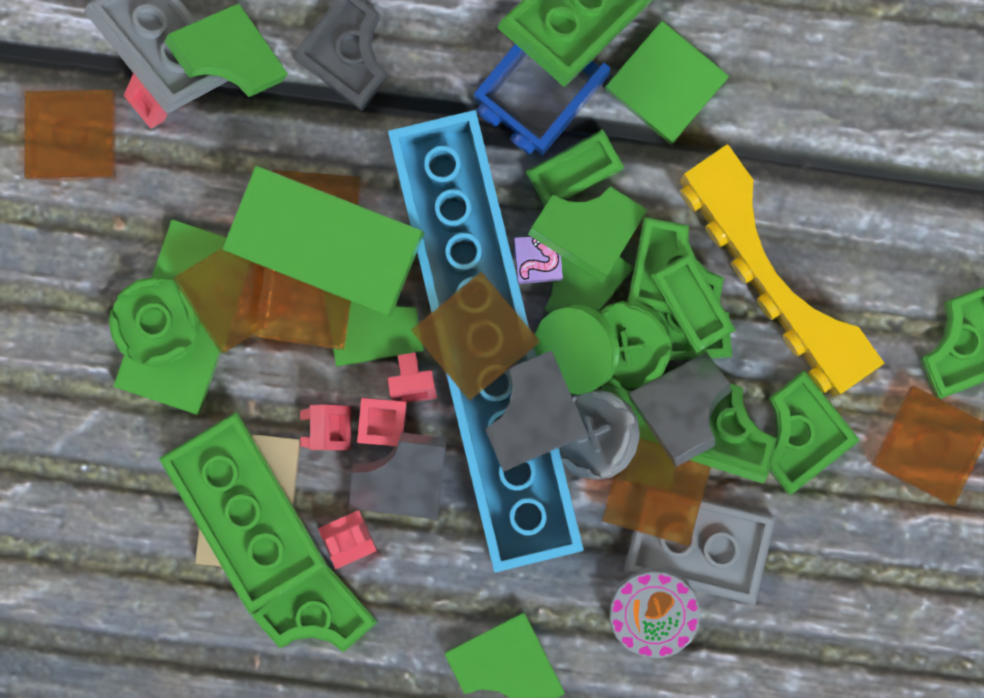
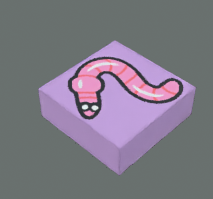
[513,237,563,284]

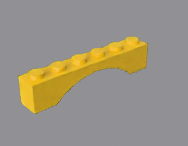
[679,144,885,397]

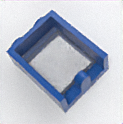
[474,44,610,157]

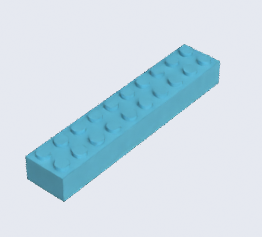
[388,110,584,573]

